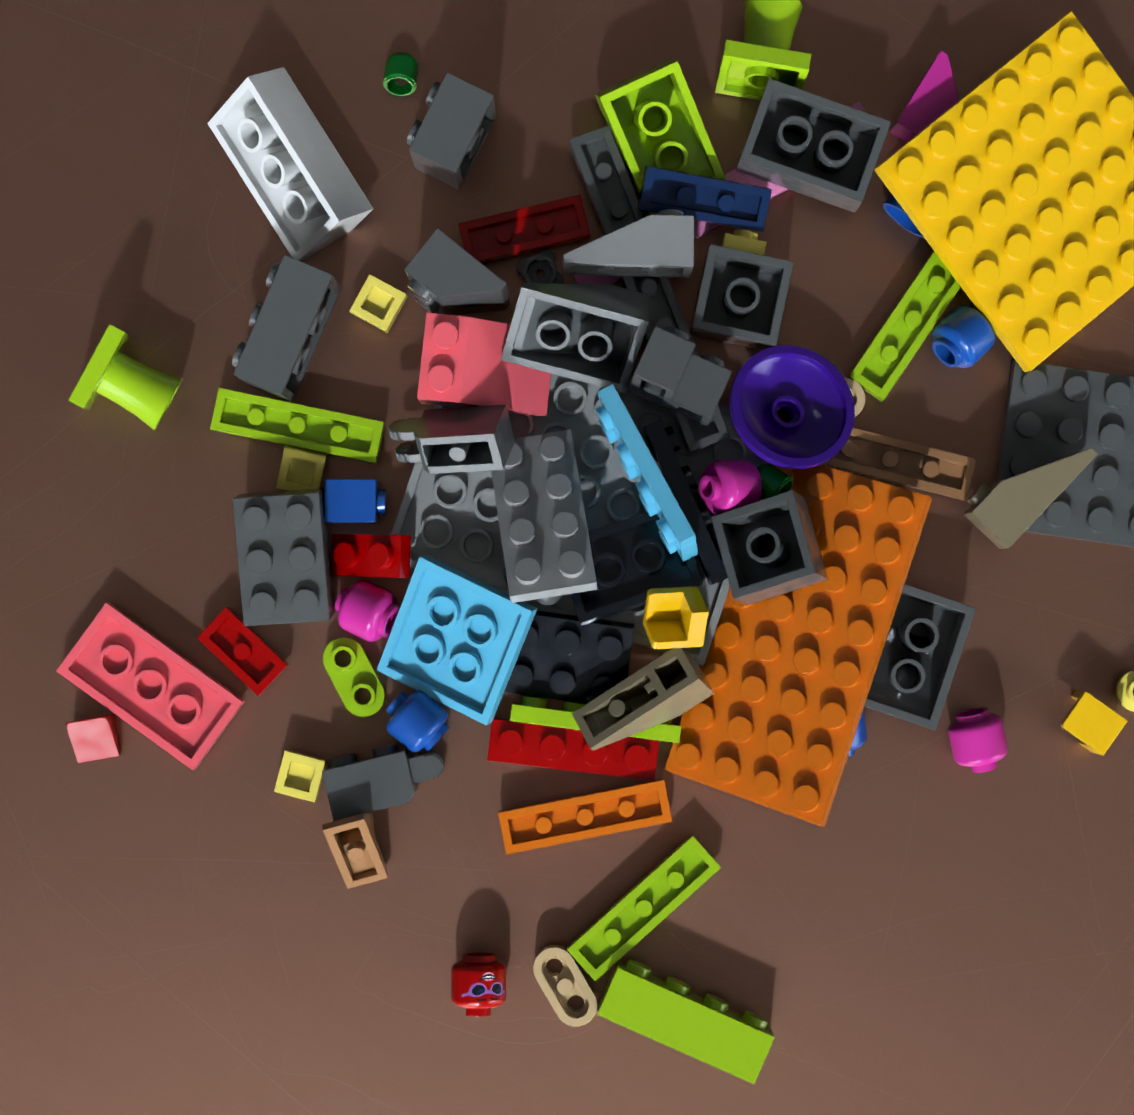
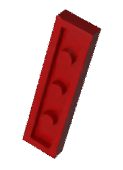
[487,718,659,781]

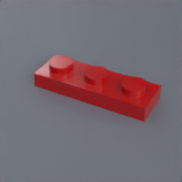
[458,194,591,264]

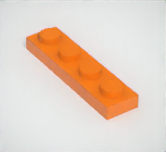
[498,779,672,855]

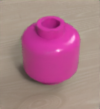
[699,459,762,515]
[335,580,400,642]
[948,707,1008,773]

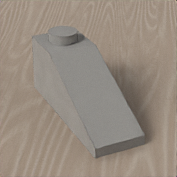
[562,209,694,278]

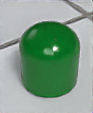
[383,52,419,96]
[757,464,793,500]

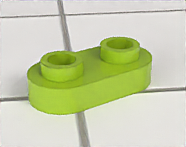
[323,637,386,717]

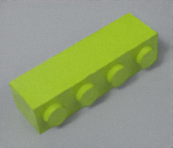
[597,959,775,1084]

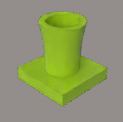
[715,0,812,101]
[68,324,183,430]

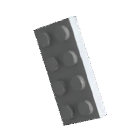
[491,429,598,603]

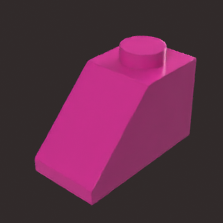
[890,51,959,142]

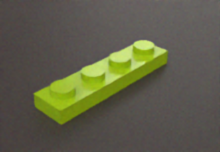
[847,251,961,402]
[210,388,385,464]
[510,696,682,743]
[567,834,721,981]

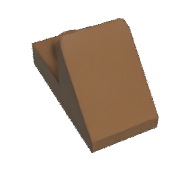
[322,813,388,889]

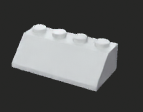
[207,67,374,262]

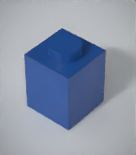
[324,479,387,524]

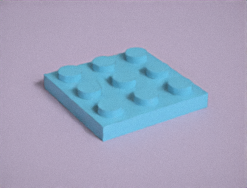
[377,554,538,725]

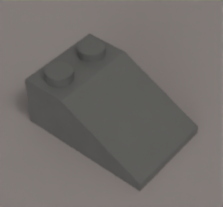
[501,283,651,393]
[864,584,976,731]

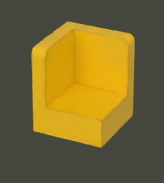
[643,586,709,649]
[1061,690,1128,756]

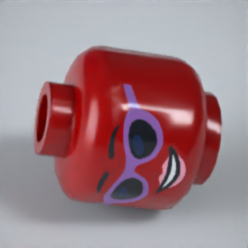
[451,952,506,1017]

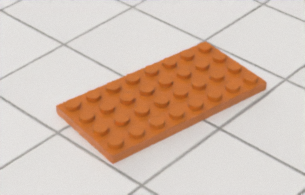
[664,464,932,827]

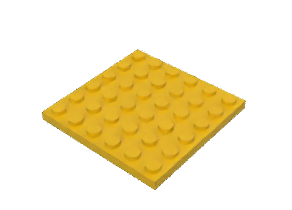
[874,11,1134,372]

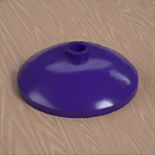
[729,345,855,469]

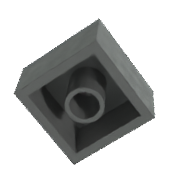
[406,72,497,190]
[690,244,794,350]
[711,490,828,605]

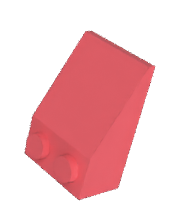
[417,312,551,417]

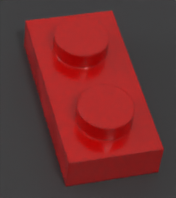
[331,534,411,578]
[197,607,289,696]

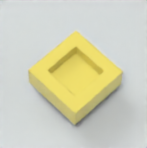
[721,229,767,255]
[349,274,408,333]
[276,445,327,491]
[274,750,328,803]

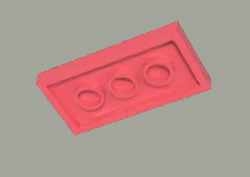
[56,602,245,770]

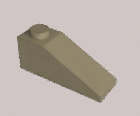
[963,448,1098,549]
[572,648,715,751]

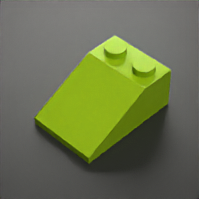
[594,59,726,215]

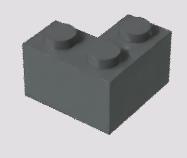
[629,326,732,426]

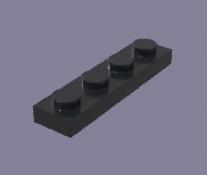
[643,420,728,585]

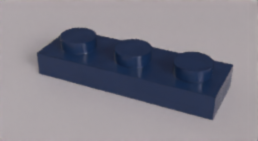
[638,165,772,232]

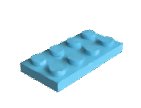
[595,384,698,562]

